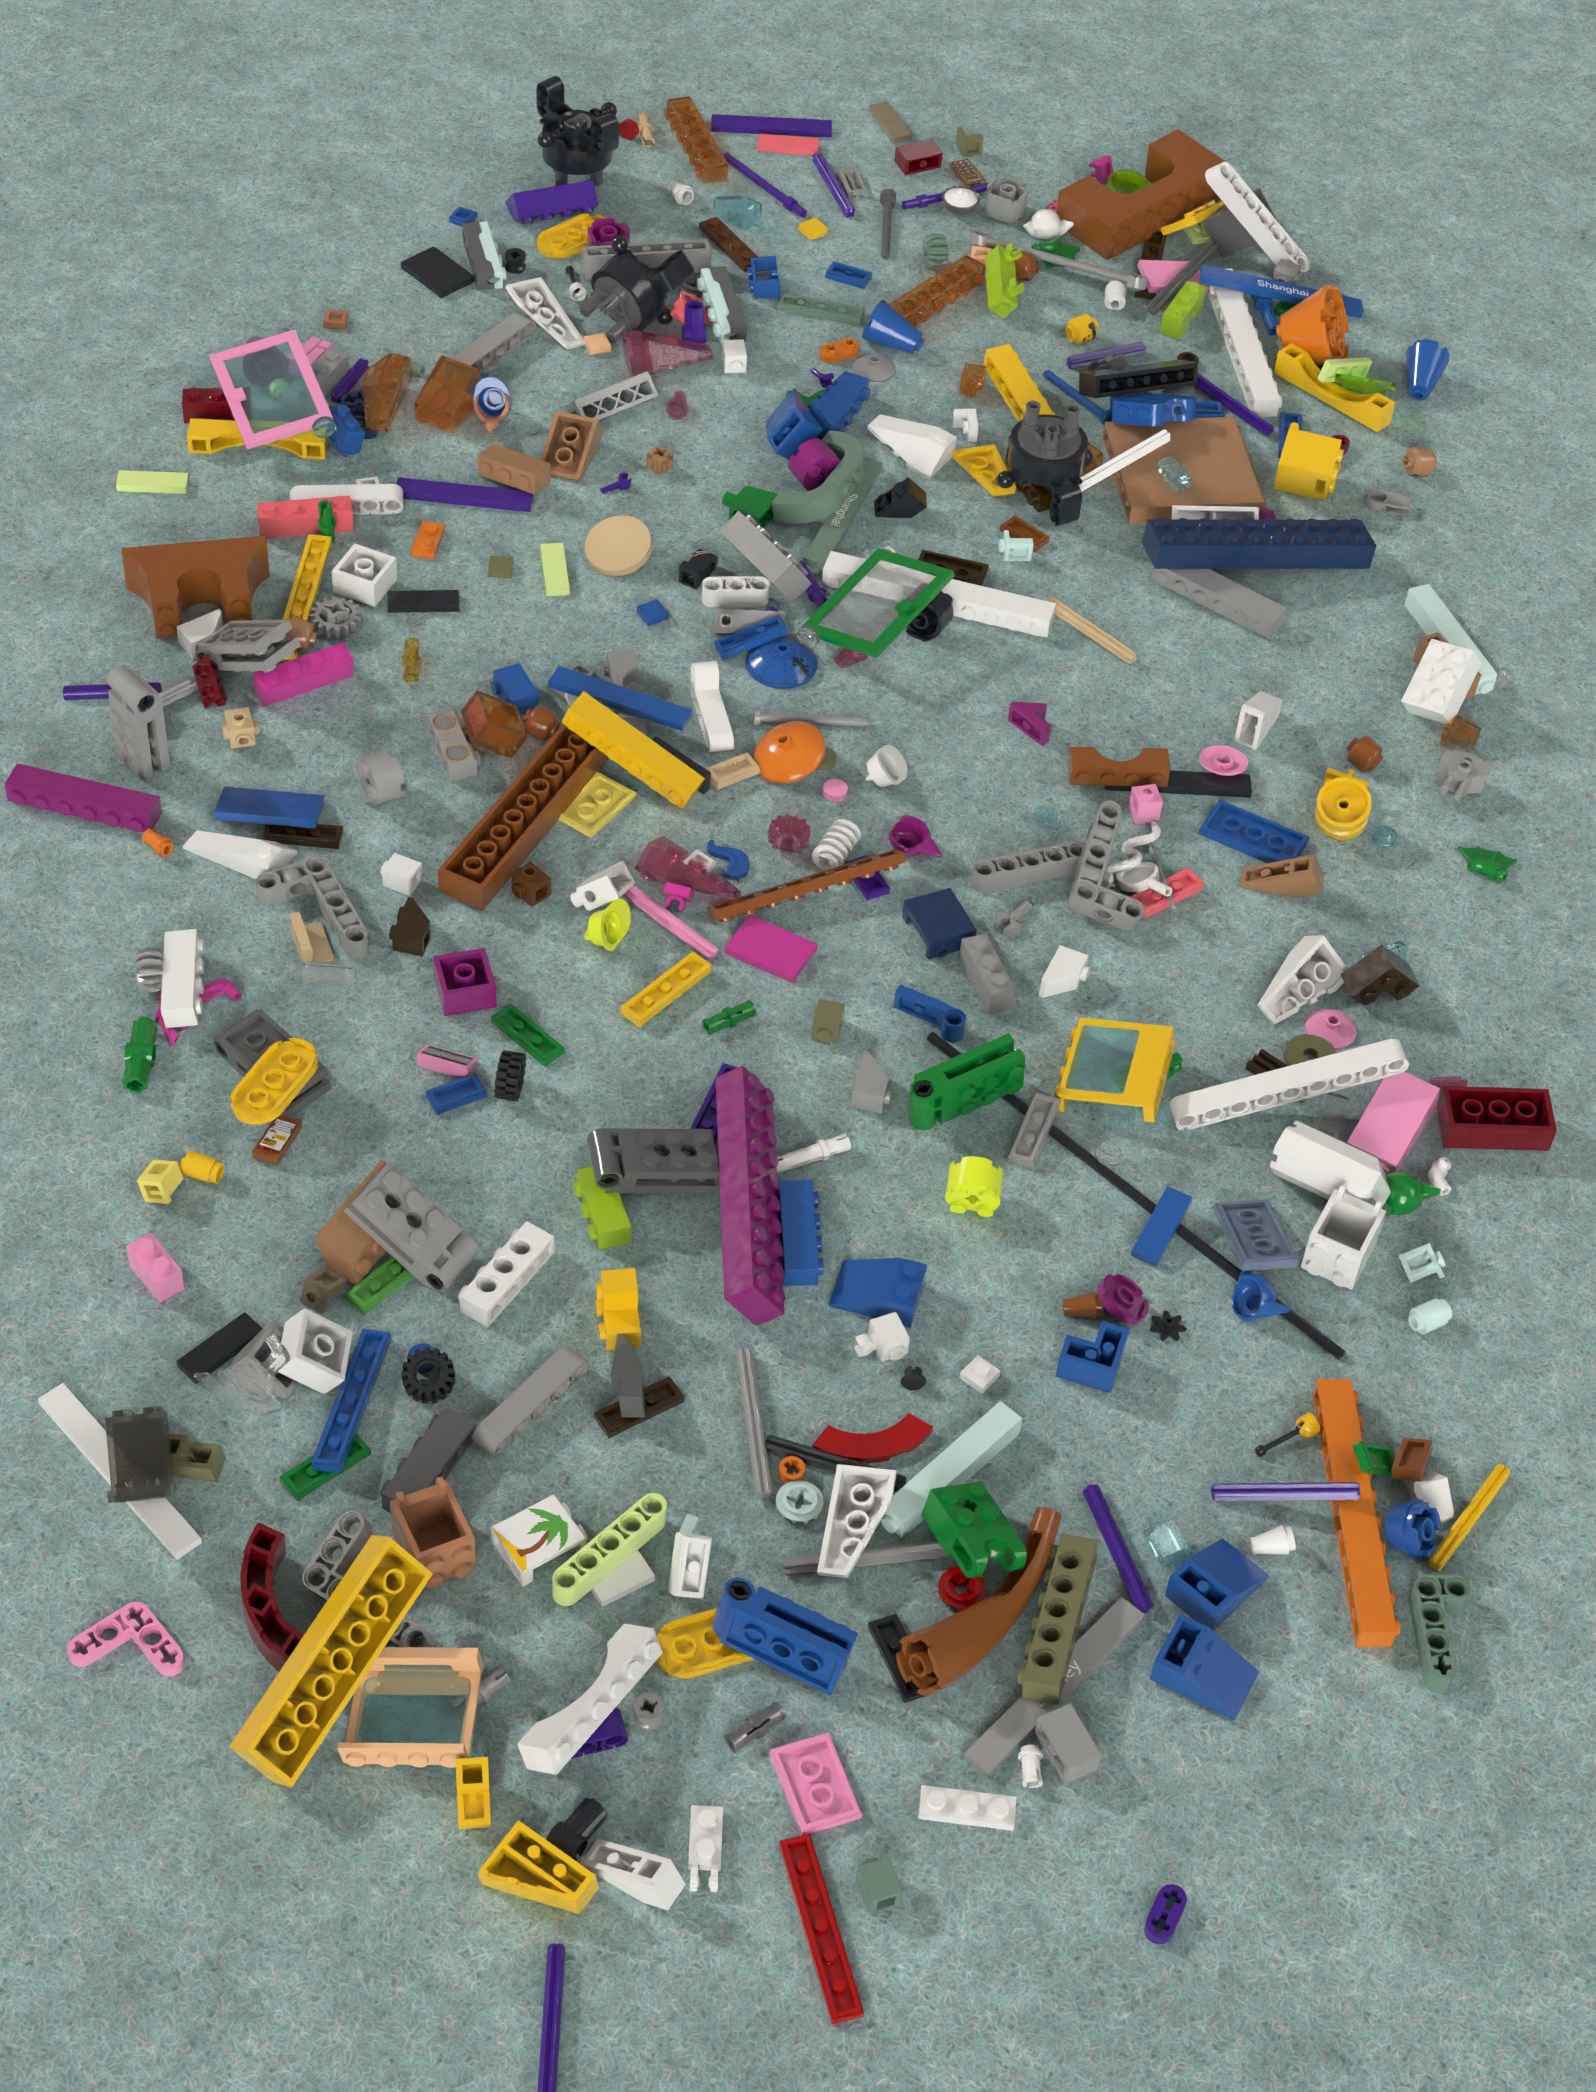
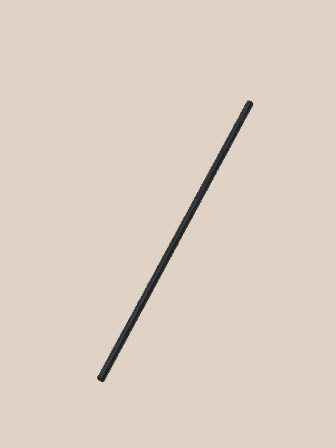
[927,1032,1346,1360]

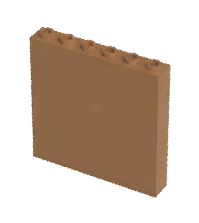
[1102,417,1266,524]

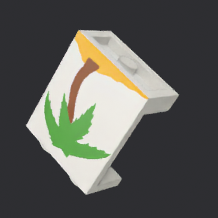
[491,1494,587,1587]

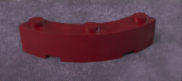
[240,1522,304,1672]

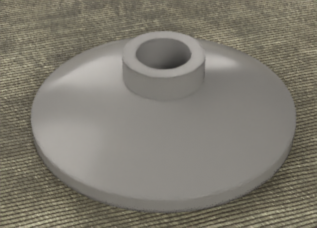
[852,354,896,382]

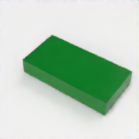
[1352,1441,1394,1477]

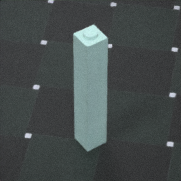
[1404,584,1497,695]
[880,1401,1022,1539]

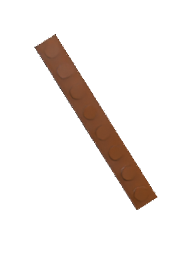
[707,849,906,922]

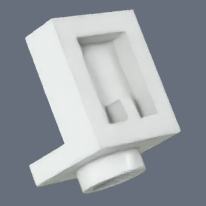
[952,409,978,442]

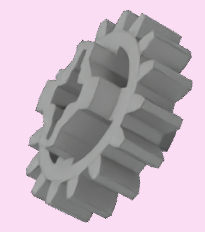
[309,596,362,639]

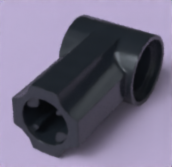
[546,1798,607,1861]

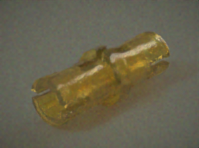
[402,638,421,683]

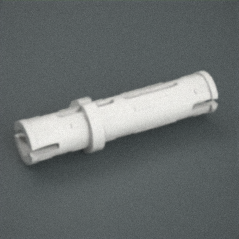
[777,1133,851,1175]

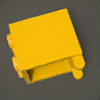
[1274,422,1344,501]

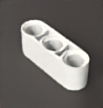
[701,576,770,607]

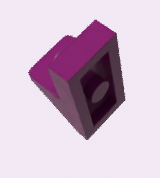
[1008,702,1052,746]

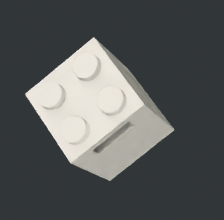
[1301,1185,1386,1290]

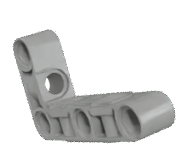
[1068,800,1145,931]
[256,857,369,959]

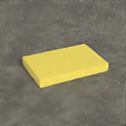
[558,772,637,838]

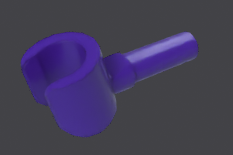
[810,368,834,388]
[600,473,632,494]

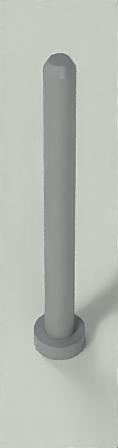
[753,708,870,727]

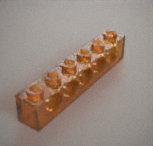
[664,96,728,184]
[889,255,986,327]

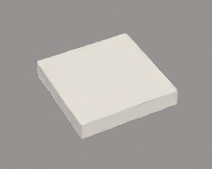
[584,1548,655,1607]

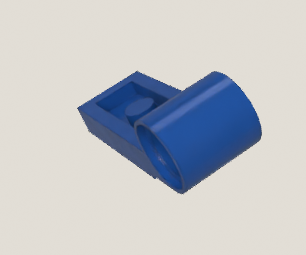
[894,985,966,1042]

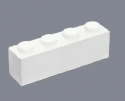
[161,929,205,1028]

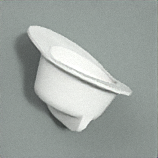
[865,745,908,787]

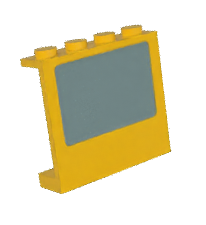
[1054,1017,1175,1123]

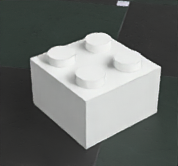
[332,543,397,607]
[276,1308,353,1394]

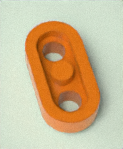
[819,338,860,363]

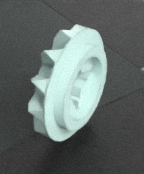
[776,1481,824,1524]

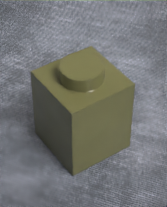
[811,999,845,1043]

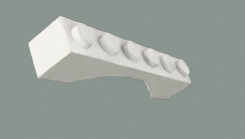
[517,1624,662,1775]

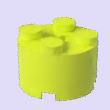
[945,1156,1004,1217]

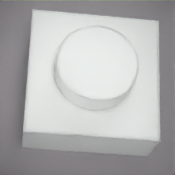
[959,1355,1001,1394]

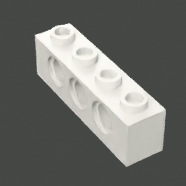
[458,1221,554,1328]

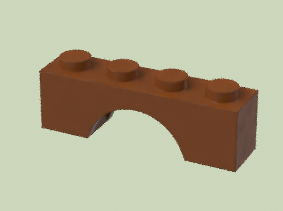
[1067,747,1170,787]

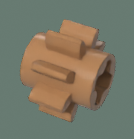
[646,446,673,474]

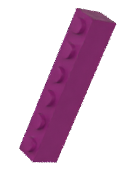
[5,763,162,832]

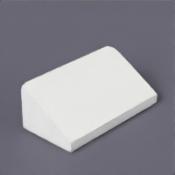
[668,1532,712,1599]

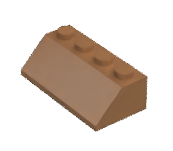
[315,1161,387,1285]

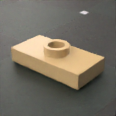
[705,752,760,790]

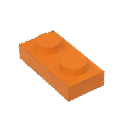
[411,521,445,560]

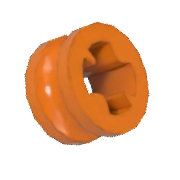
[778,1456,806,1484]

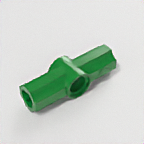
[123,1016,157,1093]

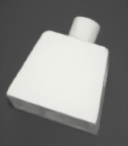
[570,861,635,911]

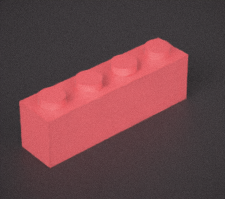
[257,495,354,538]

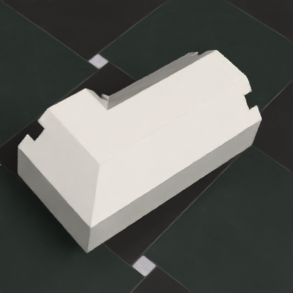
[1270,1121,1391,1209]

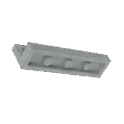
[566,371,659,420]

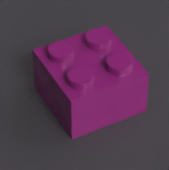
[433,948,497,1016]

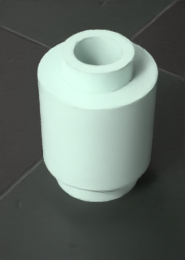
[1408,1299,1452,1335]

